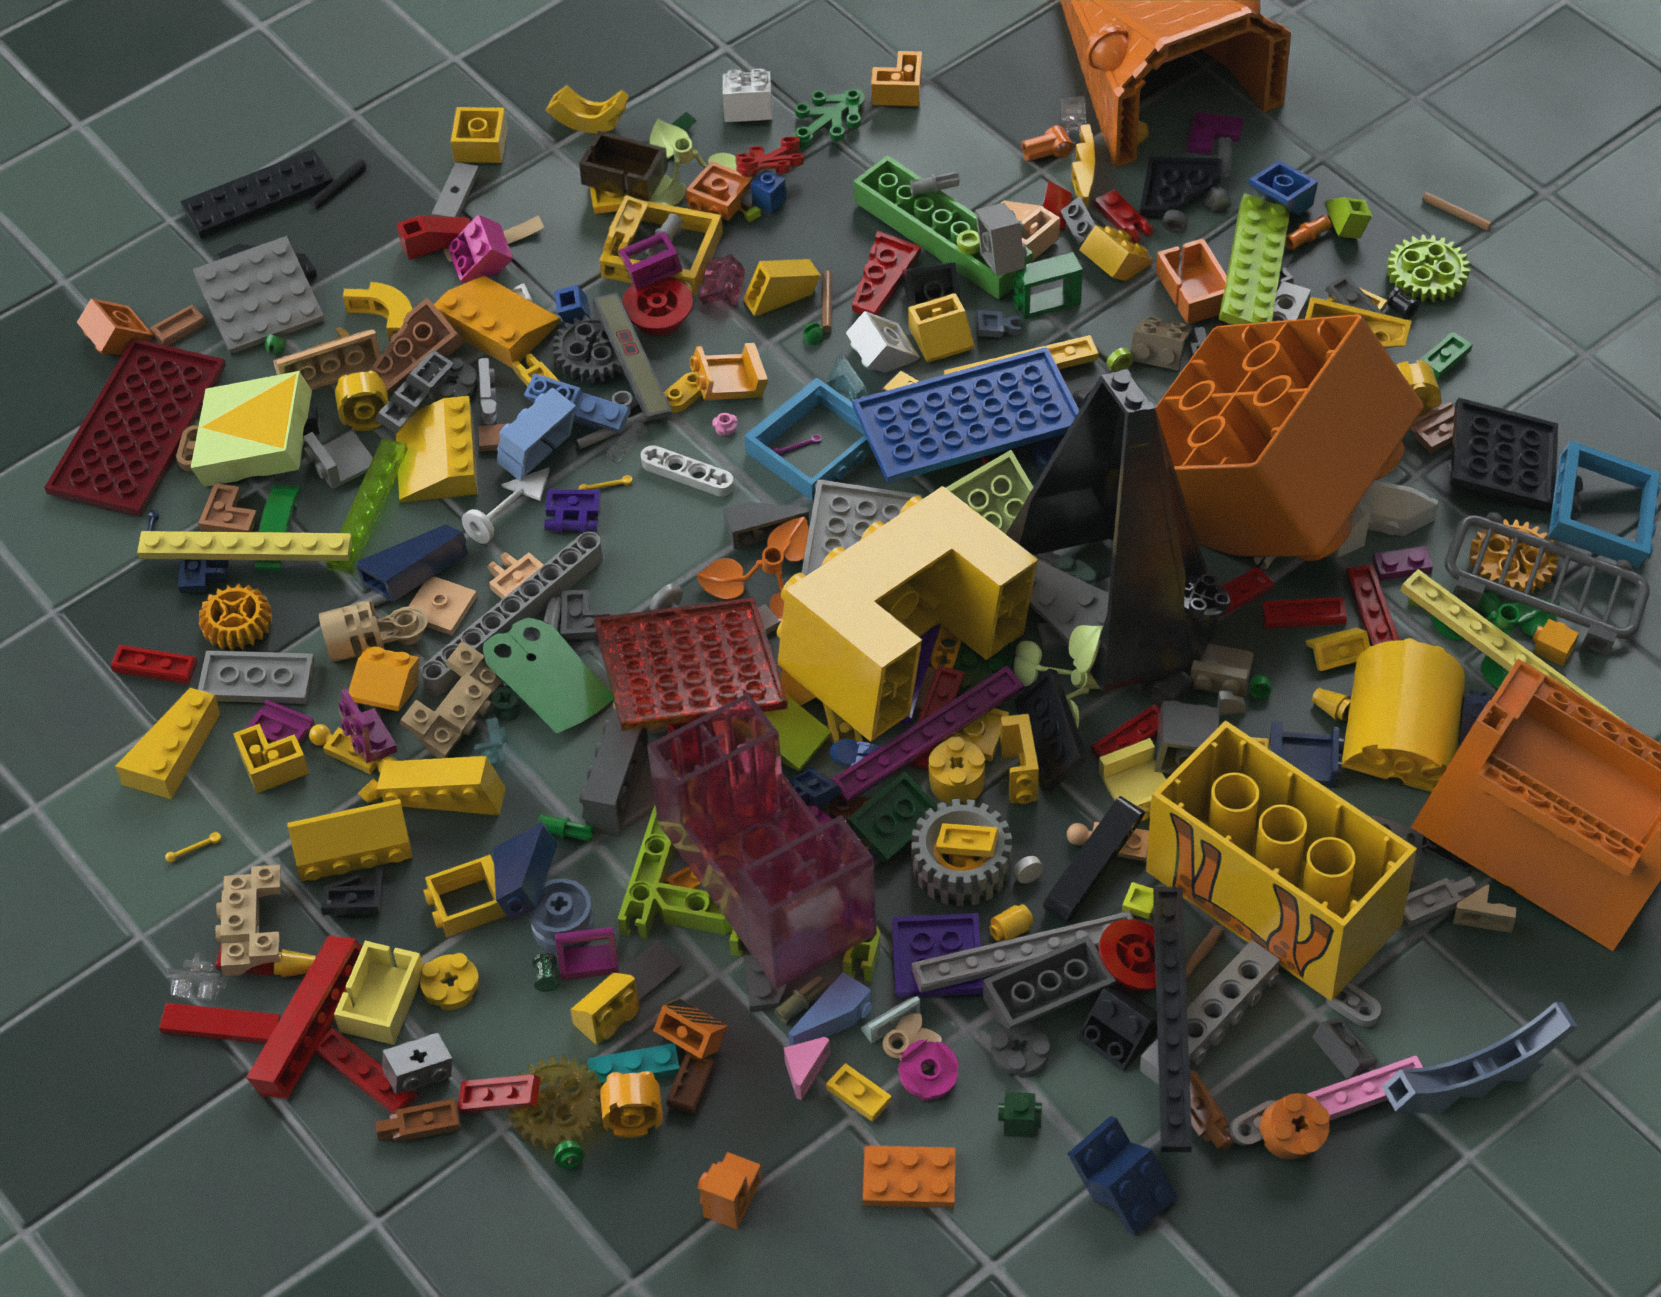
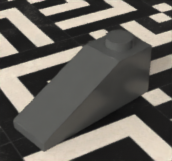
[723,502,810,549]

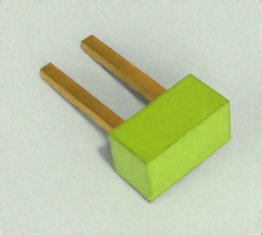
[739,202,761,222]

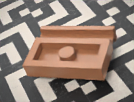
[1409,401,1455,454]

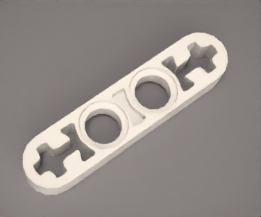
[641,445,734,497]

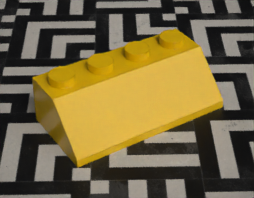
[287,799,413,882]

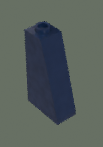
[356,524,468,602]
[494,821,557,921]

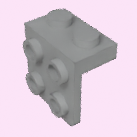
[303,432,376,489]

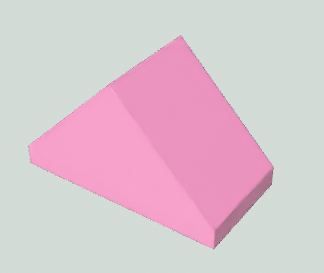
[784,1037,830,1100]

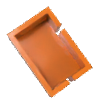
[1156,238,1227,325]

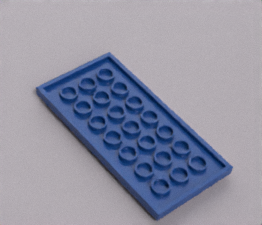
[852,347,1079,483]

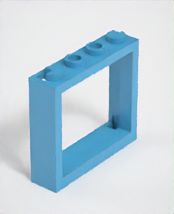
[744,377,873,501]
[1548,440,1661,568]

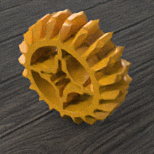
[199,583,272,651]

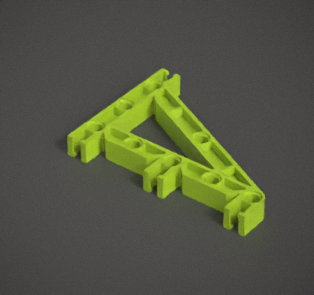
[617,767,881,982]

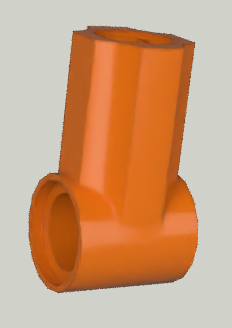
[1021,125,1074,161]

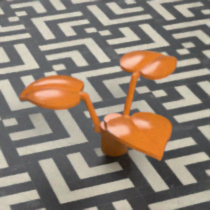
[697,517,809,623]

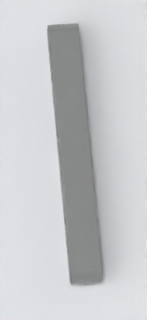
[421,532,603,696]

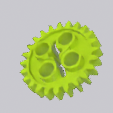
[1387,235,1470,303]

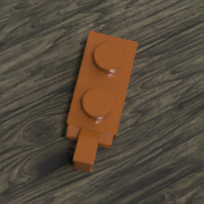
[1189,1070,1235,1150]
[375,1098,461,1142]

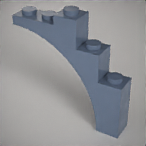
[1381,1002,1578,1115]

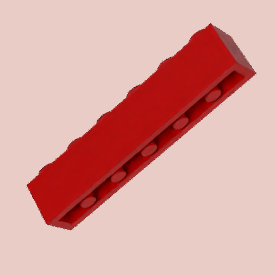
[246,935,362,1099]

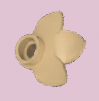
[883,1013,942,1071]

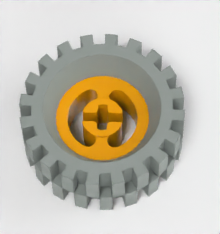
[911,799,1012,906]

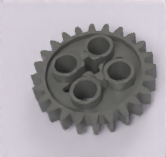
[552,313,623,383]

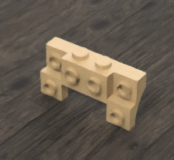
[400,641,504,759]
[215,865,281,976]

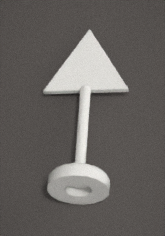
[462,467,550,544]

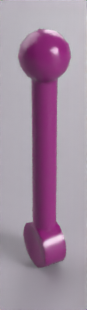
[772,434,821,456]

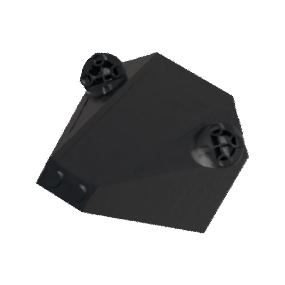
[1006,369,1231,692]

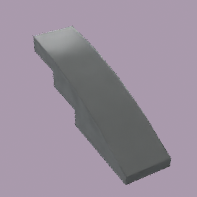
[375,350,454,434]

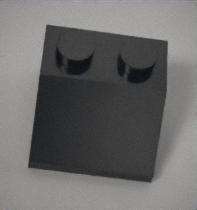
[902,262,961,307]

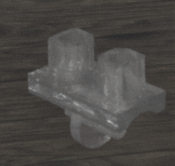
[166,953,226,1002]

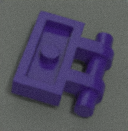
[544,489,601,533]

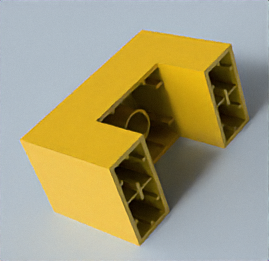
[777,486,1038,742]

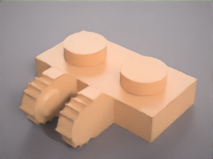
[488,552,544,599]

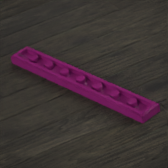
[831,666,1024,804]

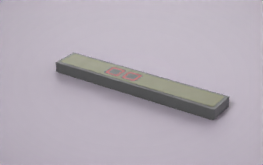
[593,293,672,421]

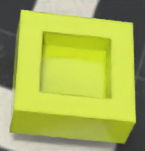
[1122,882,1153,919]

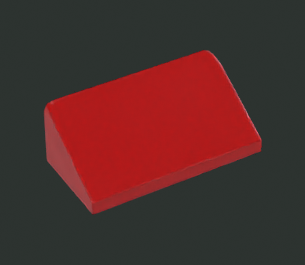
[1042,181,1072,231]

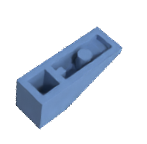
[788,972,872,1046]

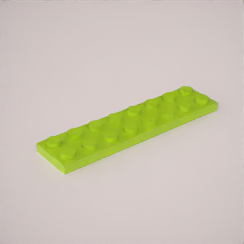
[1219,193,1290,325]

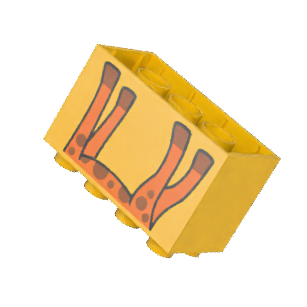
[1146,720,1417,1001]

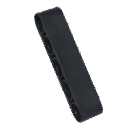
[1043,796,1145,923]

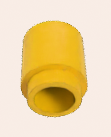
[989,904,1034,942]

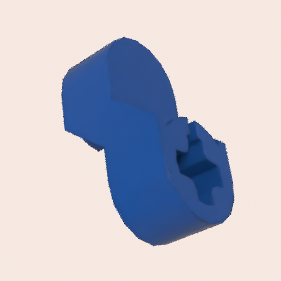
[830,739,880,768]

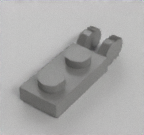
[478,358,497,426]

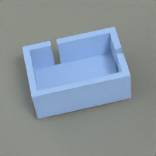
[496,388,576,481]

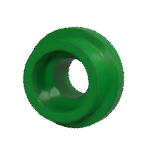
[554,1140,584,1168]

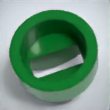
[803,323,824,345]
[265,334,287,355]
[1249,674,1272,699]

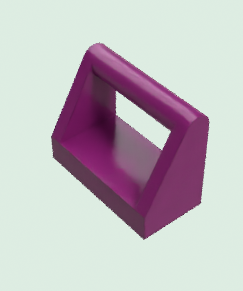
[618,231,683,290]
[555,927,619,981]

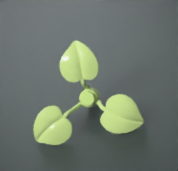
[649,119,737,206]
[1014,625,1103,729]

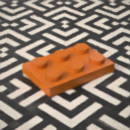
[863,1146,956,1208]

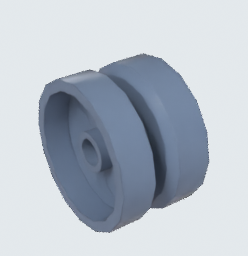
[528,878,595,953]

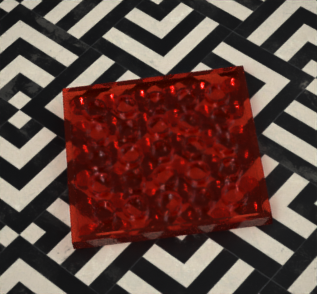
[594,597,788,731]

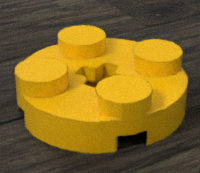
[420,953,480,1010]

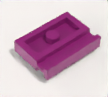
[246,700,315,745]

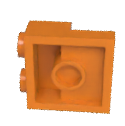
[686,161,753,221]

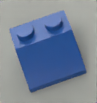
[1248,160,1318,216]

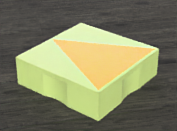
[191,371,312,487]

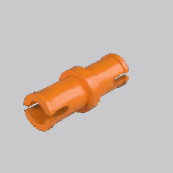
[1285,215,1331,250]

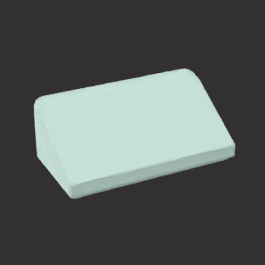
[861,996,920,1043]

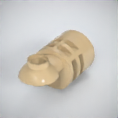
[319,600,428,663]

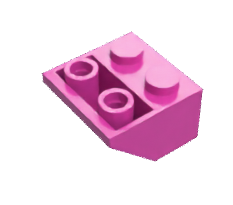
[447,214,513,283]

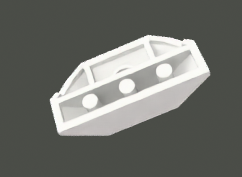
[1361,480,1438,536]

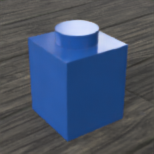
[554,284,591,324]

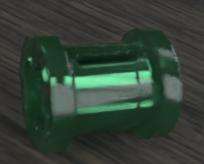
[532,953,560,992]

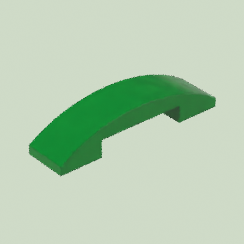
[255,485,302,571]

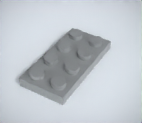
[198,651,315,704]

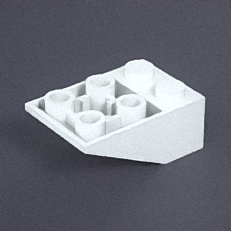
[723,69,772,122]

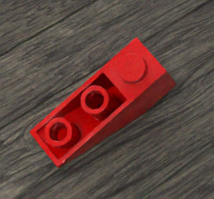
[396,216,471,260]

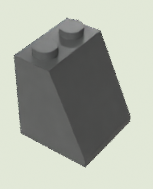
[1154,701,1219,774]

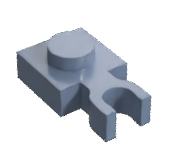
[976,310,1021,338]

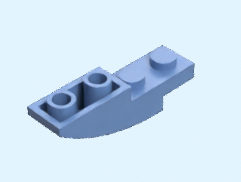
[524,373,631,434]

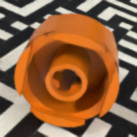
[1259,1093,1330,1160]

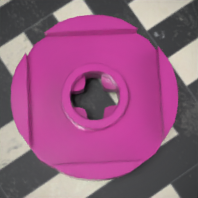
[898,1040,958,1102]

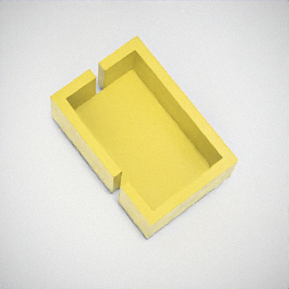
[334,941,423,1045]

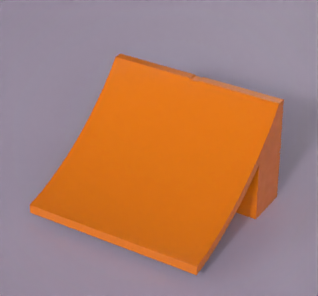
[1411,659,1661,951]

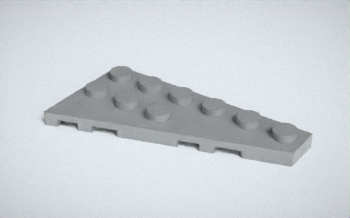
[1029,560,1109,643]

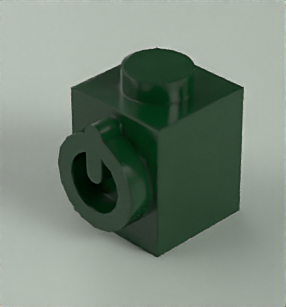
[998,1092,1042,1138]

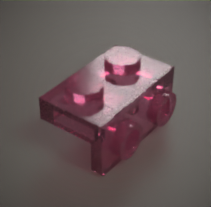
[698,254,745,306]

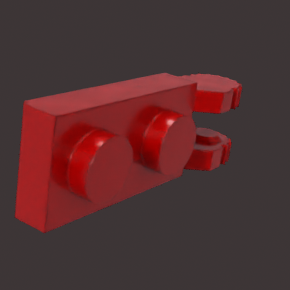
[1094,189,1154,243]

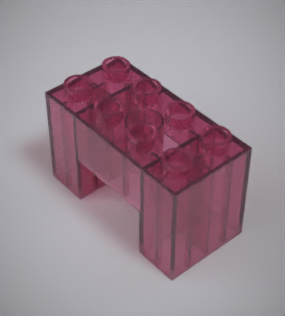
[647,693,877,989]

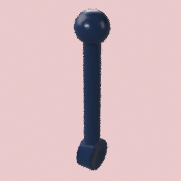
[147,510,159,531]

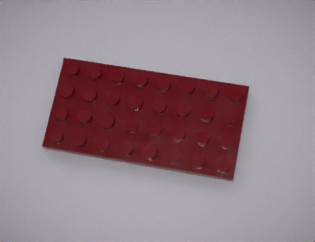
[44,338,226,517]

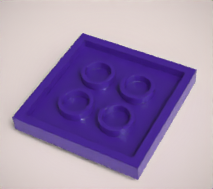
[892,913,983,998]

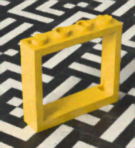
[599,200,723,296]

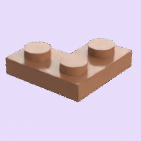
[198,483,258,532]

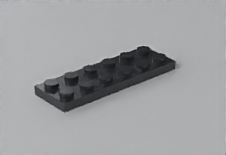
[180,149,334,238]

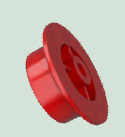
[622,277,693,336]
[1099,919,1156,993]

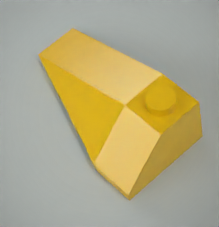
[1305,297,1412,348]

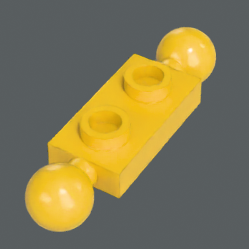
[309,724,398,775]

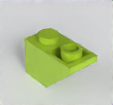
[1324,197,1372,239]

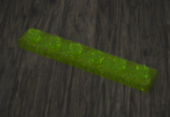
[326,438,408,574]

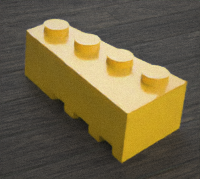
[115,688,221,800]
[377,756,506,816]

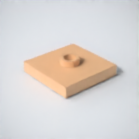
[408,576,477,636]

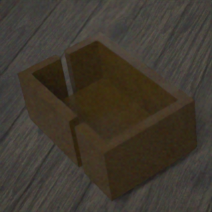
[579,131,668,201]

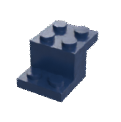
[1067,1116,1178,1235]

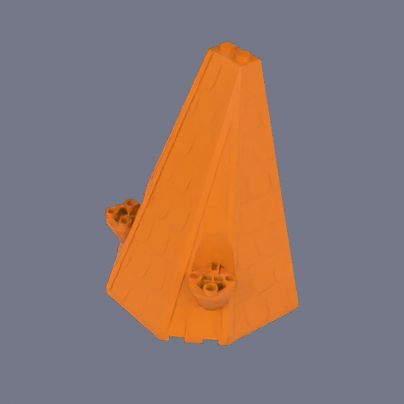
[1060,0,1291,168]

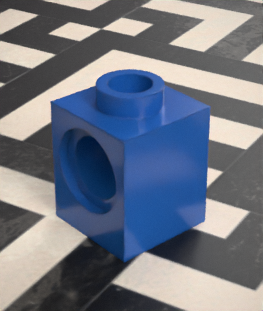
[751,170,786,214]

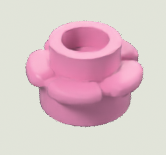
[712,413,738,436]

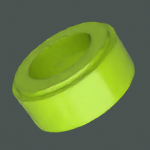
[957,230,980,255]
[1107,348,1133,372]

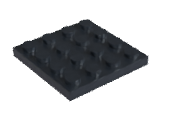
[1450,397,1558,510]

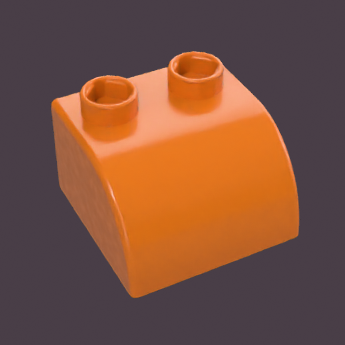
[1155,314,1424,561]

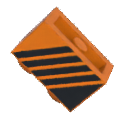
[653,998,728,1059]

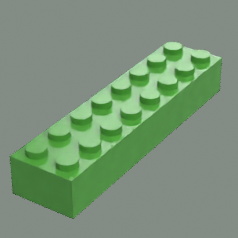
[853,155,1033,300]

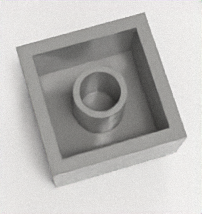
[975,203,1027,276]

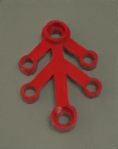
[735,136,804,177]

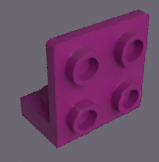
[338,689,397,763]

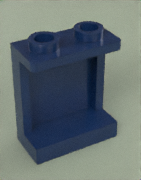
[1270,721,1344,788]

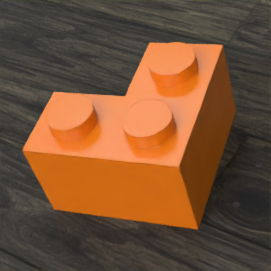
[698,1152,762,1229]

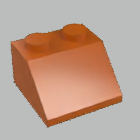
[77,298,154,356]

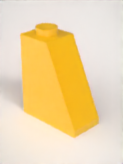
[743,259,821,316]

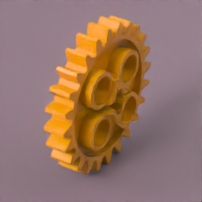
[1469,520,1559,594]

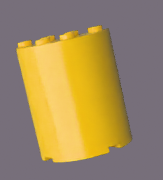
[1341,638,1466,793]

